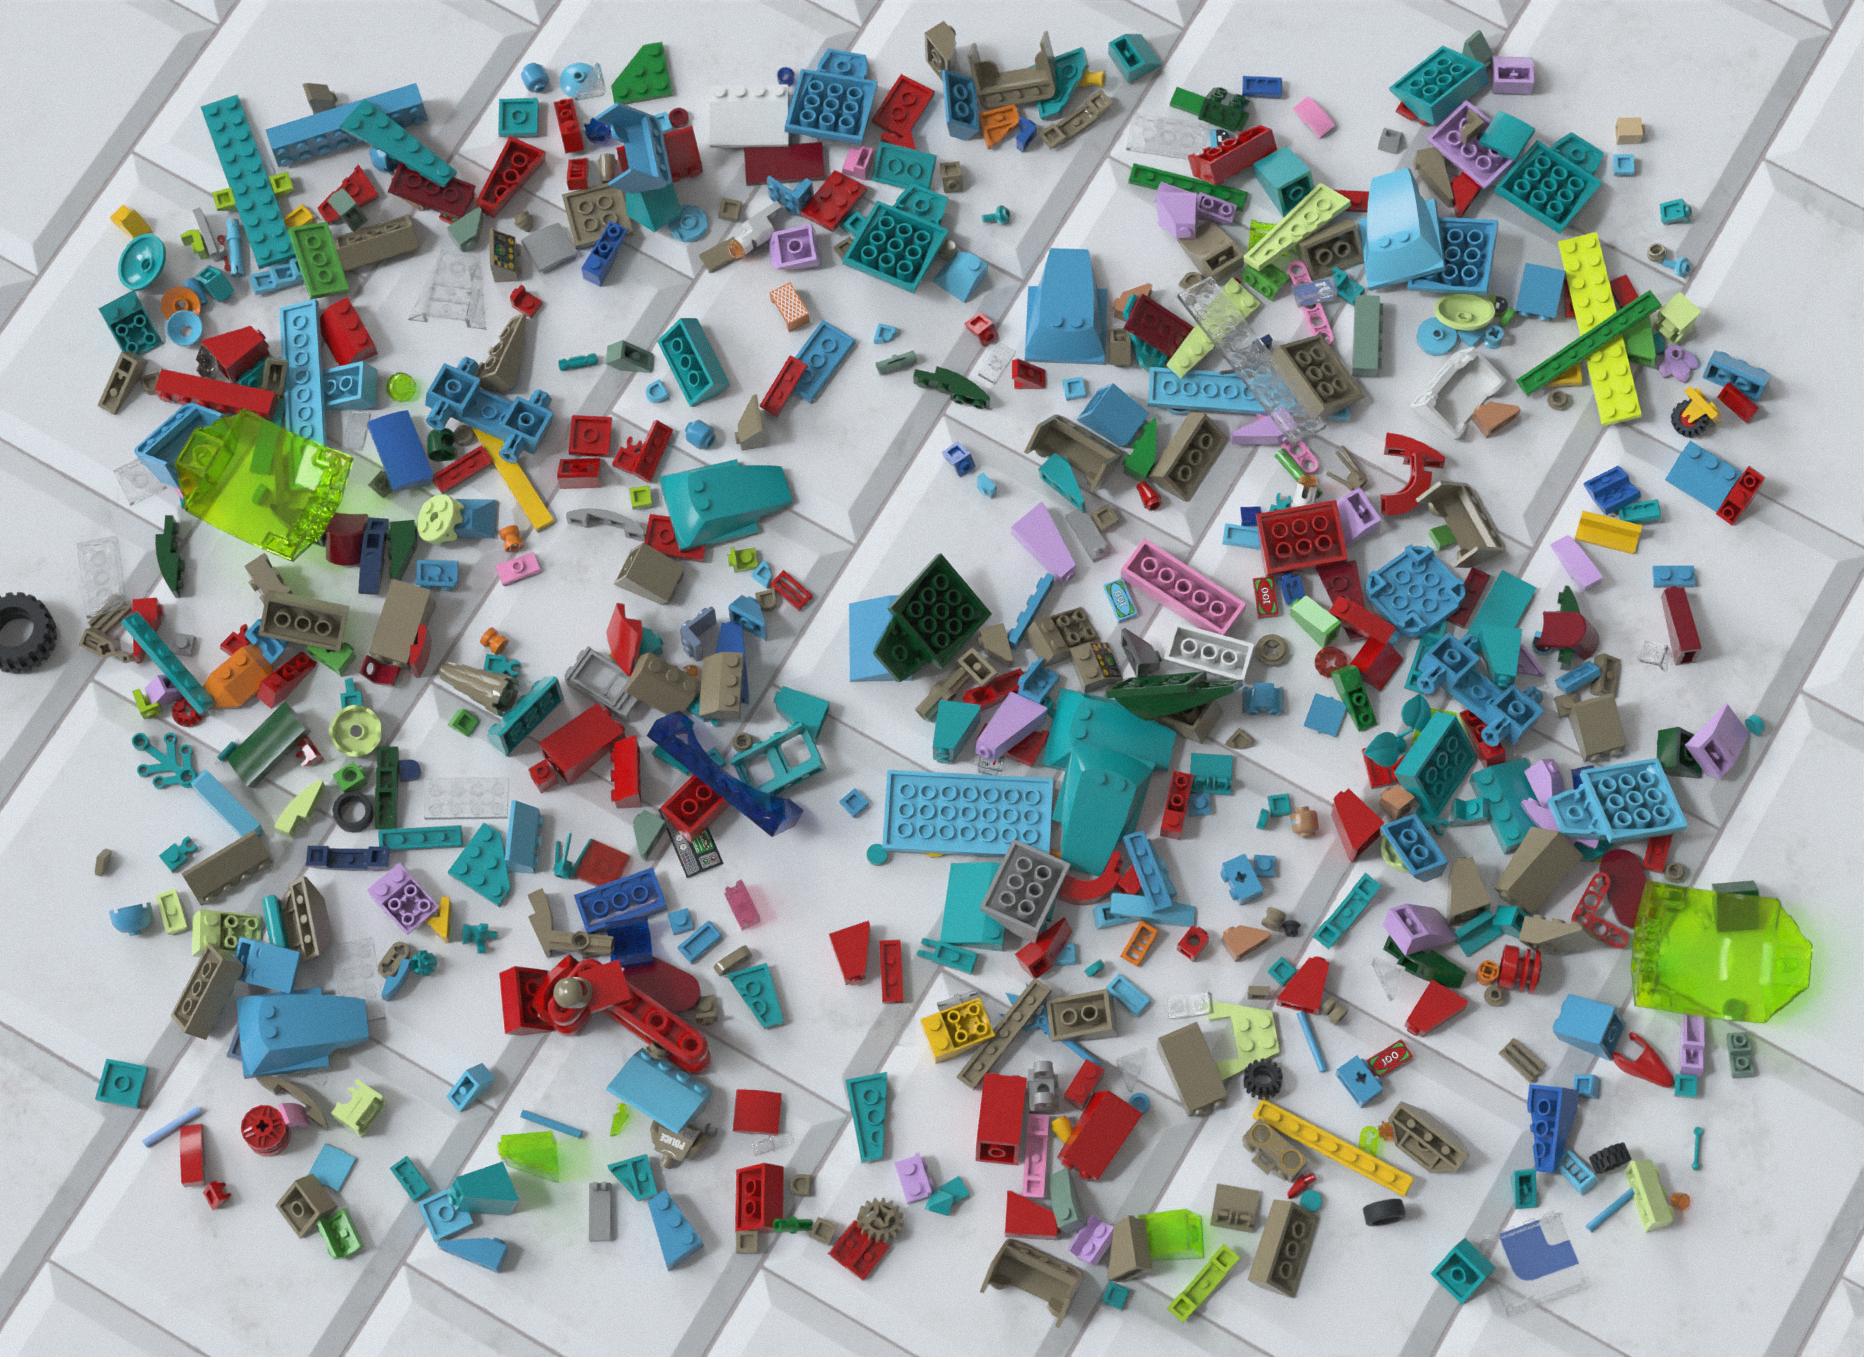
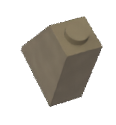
[1107,1215,1153,1283]

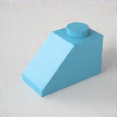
[446,1063,495,1112]

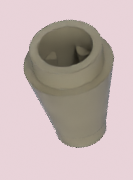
[598,154,617,184]

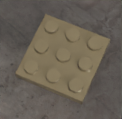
[562,183,634,249]

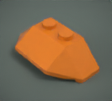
[203,644,274,709]

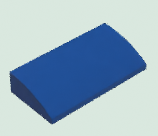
[367,410,434,491]
[574,867,668,934]

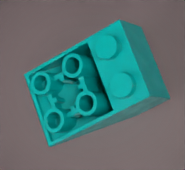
[98,290,163,355]

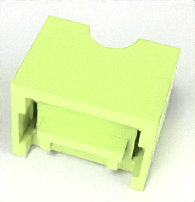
[1653,292,1702,345]
[332,1079,387,1138]

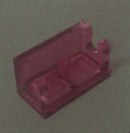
[724,879,761,931]

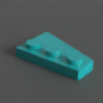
[726,963,784,1029]

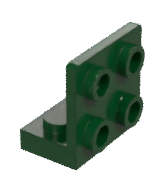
[1198,87,1250,132]

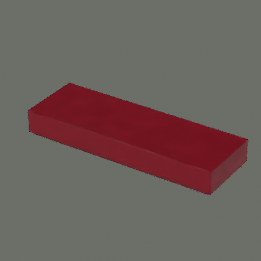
[1446,567,1491,629]

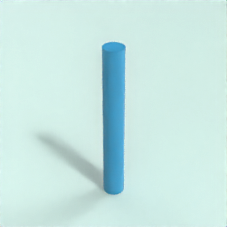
[1297,1011,1328,1073]
[520,1110,583,1139]
[1586,1188,1635,1232]

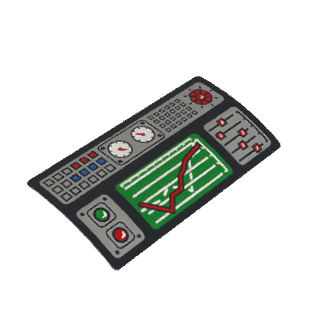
[658,808,723,878]

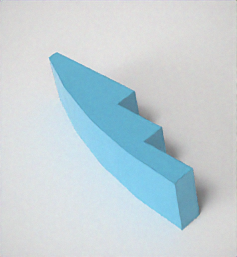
[249,258,304,295]
[1110,893,1195,927]

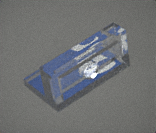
[1291,276,1338,308]

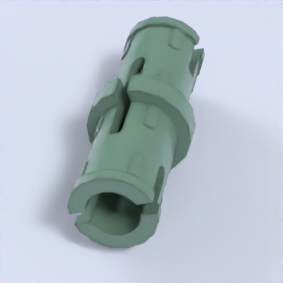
[875,350,917,375]

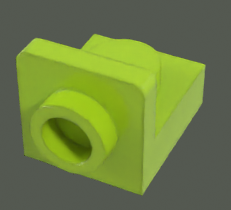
[180,229,208,260]
[727,547,758,573]
[132,688,163,719]

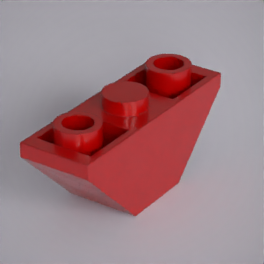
[1716,466,1766,525]

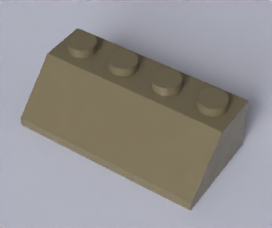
[333,214,419,272]
[1149,412,1228,502]
[259,590,350,651]
[182,830,273,906]
[170,942,244,1040]
[1248,1199,1319,1298]

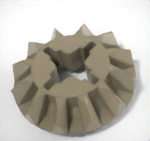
[1256,634,1289,666]

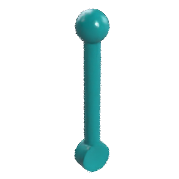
[1691,1127,1703,1170]

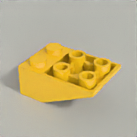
[920,997,995,1064]

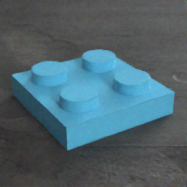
[418,1188,474,1243]

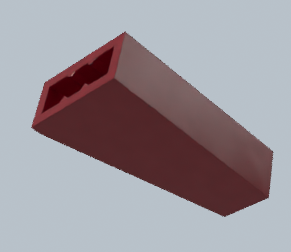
[1661,586,1702,666]

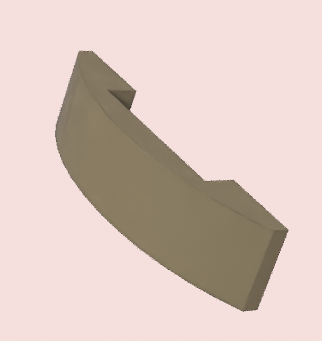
[1038,89,1113,149]
[256,1076,329,1131]

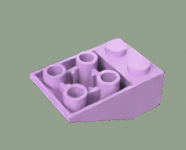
[1685,703,1749,778]
[367,863,440,935]
[1383,904,1457,956]

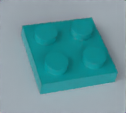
[498,98,539,137]
[95,1058,149,1109]

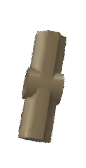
[915,666,970,722]
[549,930,615,956]

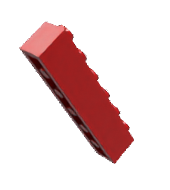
[155,369,279,422]

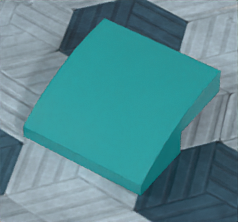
[1479,111,1536,161]

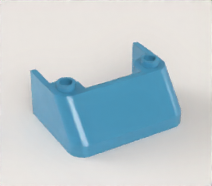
[596,102,672,194]
[134,403,237,489]

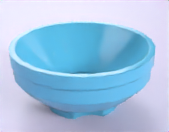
[166,310,203,347]

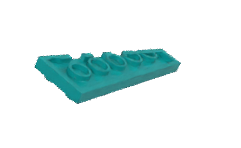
[340,99,457,188]

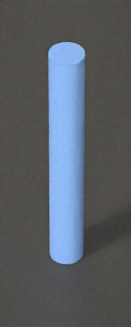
[142,1106,202,1148]

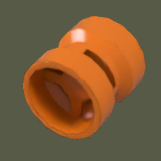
[499,525,524,553]
[480,627,509,655]
[1476,960,1499,986]

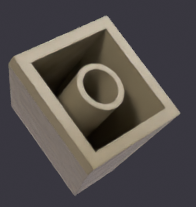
[614,543,685,605]
[1568,693,1626,763]
[1446,857,1491,927]

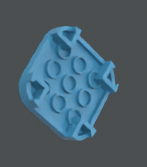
[1366,544,1465,637]

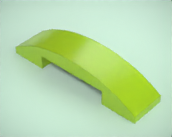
[212,172,294,211]
[1167,1243,1240,1323]

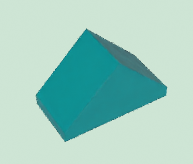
[1510,1168,1537,1209]

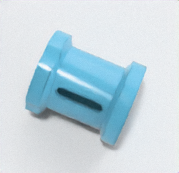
[1483,325,1504,349]

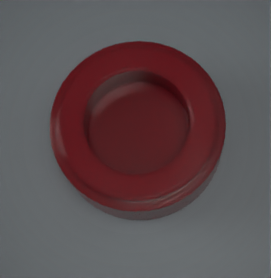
[669,108,689,128]

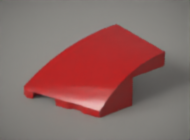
[606,603,643,677]

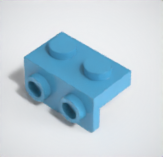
[415,559,459,590]
[1017,657,1060,704]

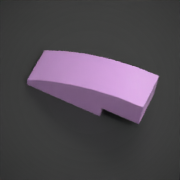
[1550,535,1603,593]
[1679,1009,1704,1078]

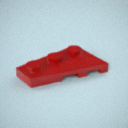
[317,164,379,226]
[976,723,1050,768]

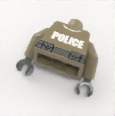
[650,1120,718,1169]

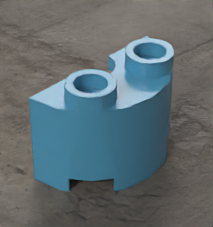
[245,619,290,665]
[1242,683,1284,716]

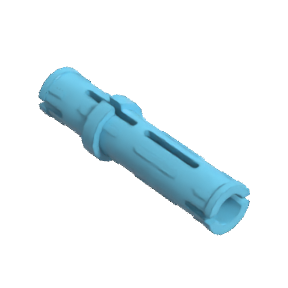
[226,218,244,278]

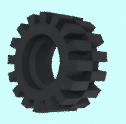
[1243,1058,1283,1100]
[1589,1142,1632,1174]

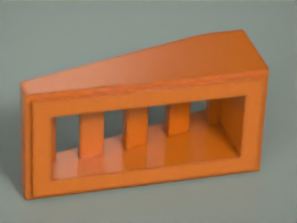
[1120,920,1160,967]

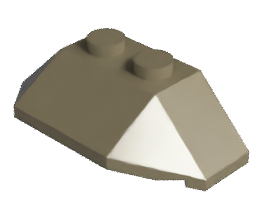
[283,876,332,962]
[1388,1101,1470,1173]

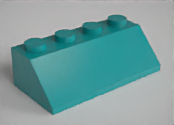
[657,318,730,407]

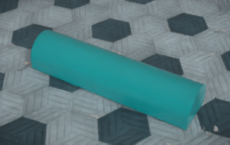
[262,894,290,949]

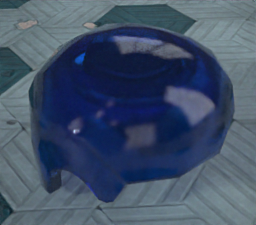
[583,117,613,145]

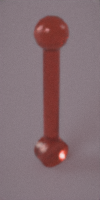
[217,235,231,272]

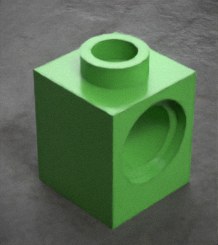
[333,761,368,793]

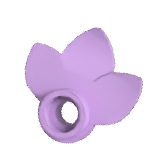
[1659,344,1699,383]

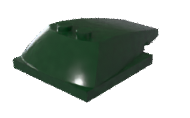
[873,553,992,682]
[1106,671,1243,721]

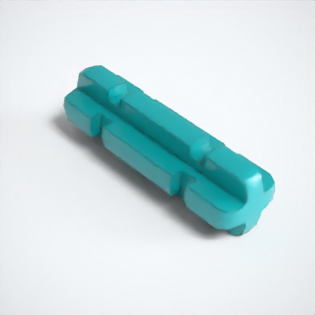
[558,353,598,371]

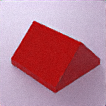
[557,458,601,489]
[1349,639,1404,692]

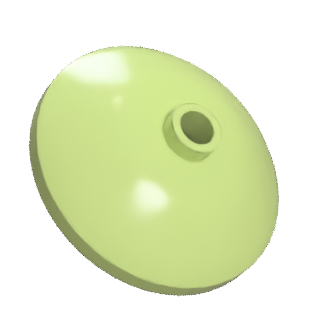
[1434,293,1495,331]

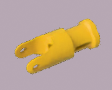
[1078,69,1106,88]

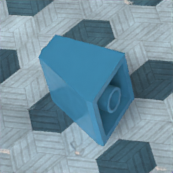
[1515,263,1566,321]
[1076,383,1149,447]
[1553,994,1626,1061]

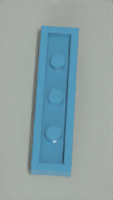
[1007,573,1055,651]
[1123,830,1173,914]

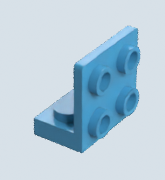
[767,176,814,217]

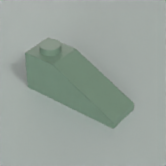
[1049,1168,1088,1234]

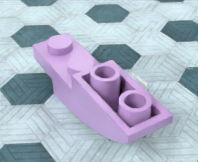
[1154,182,1237,224]
[1520,798,1599,849]

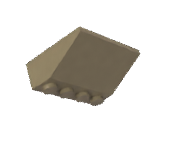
[1268,334,1365,423]

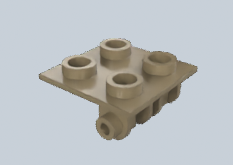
[1210,1183,1259,1233]

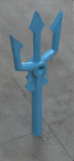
[999,982,1102,1067]

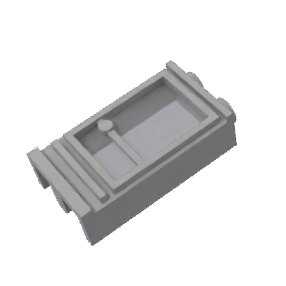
[565,646,641,723]

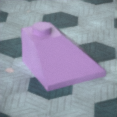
[1157,192,1198,239]

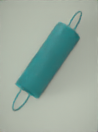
[215,740,239,764]

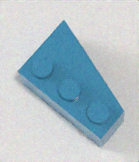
[648,1190,704,1271]

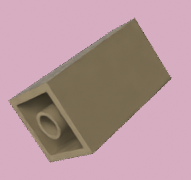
[369,579,436,670]
[1494,827,1583,915]
[1157,1021,1228,1117]

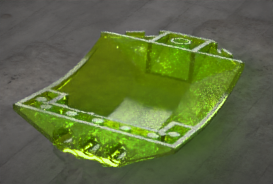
[174,408,353,562]
[1630,880,1813,1023]

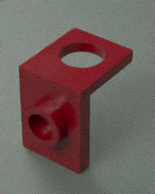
[359,655,401,686]

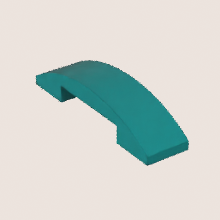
[1404,621,1447,695]
[1312,873,1382,950]

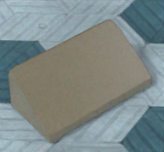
[1590,653,1620,698]

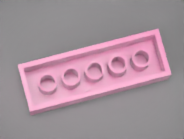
[1121,538,1246,636]

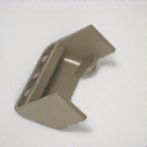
[968,31,1056,108]
[1024,414,1123,492]
[1416,481,1505,568]
[980,1239,1084,1328]

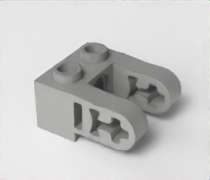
[1028,1061,1059,1115]

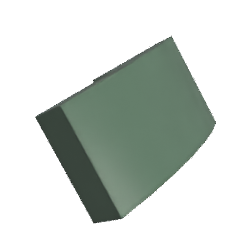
[1727,1032,1754,1078]

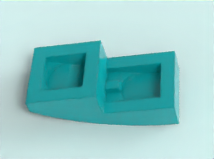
[839,210,866,237]

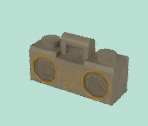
[1242,1118,1309,1183]

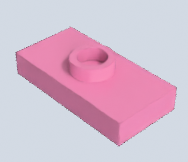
[495,552,541,586]

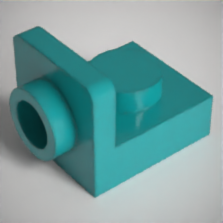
[1659,198,1692,225]

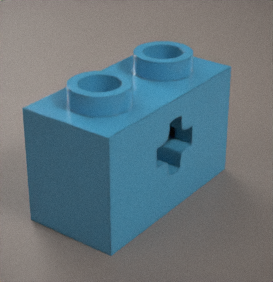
[1220,853,1263,906]
[1335,1055,1383,1108]

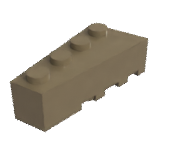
[244,553,294,604]

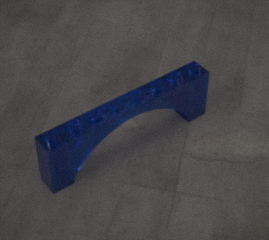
[646,710,804,837]

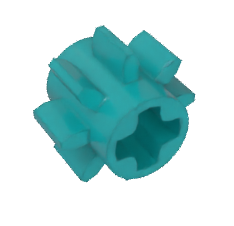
[411,950,437,977]

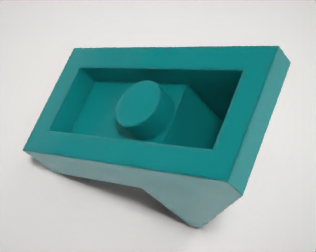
[1451,797,1488,827]

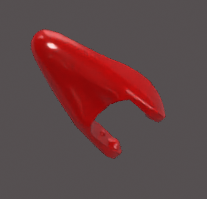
[1612,1032,1675,1088]

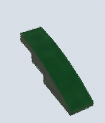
[375,746,399,829]

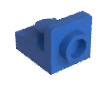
[1016,117,1037,152]
[942,441,976,477]
[1276,572,1305,605]

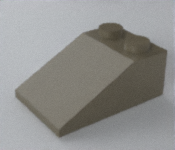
[1154,699,1223,744]
[1046,989,1118,1042]

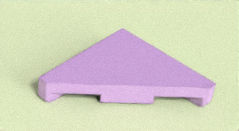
[1517,644,1546,677]

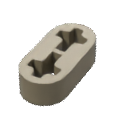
[378,942,410,979]
[713,945,752,976]

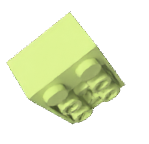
[192,909,261,957]

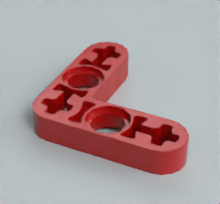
[1571,872,1628,949]

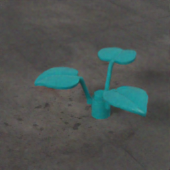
[1364,694,1431,767]

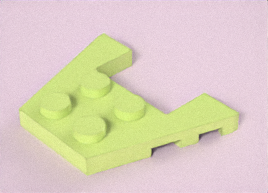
[1206,1000,1280,1082]

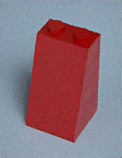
[539,703,626,785]
[975,1073,1027,1166]
[1057,1090,1143,1182]

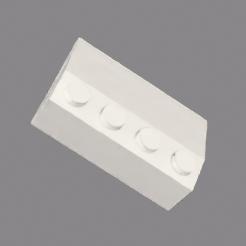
[709,85,789,148]

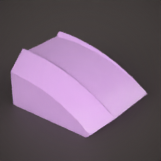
[769,224,821,270]

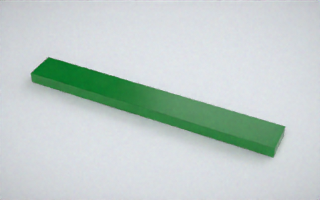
[1516,290,1662,397]

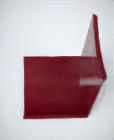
[326,511,369,566]
[1537,611,1599,661]

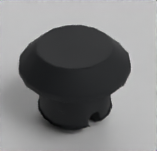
[1282,920,1301,937]

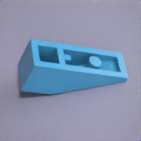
[437,1237,509,1273]

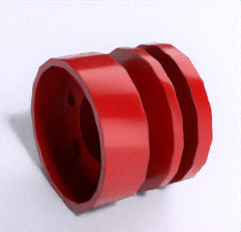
[1497,944,1542,994]
[241,1105,291,1157]

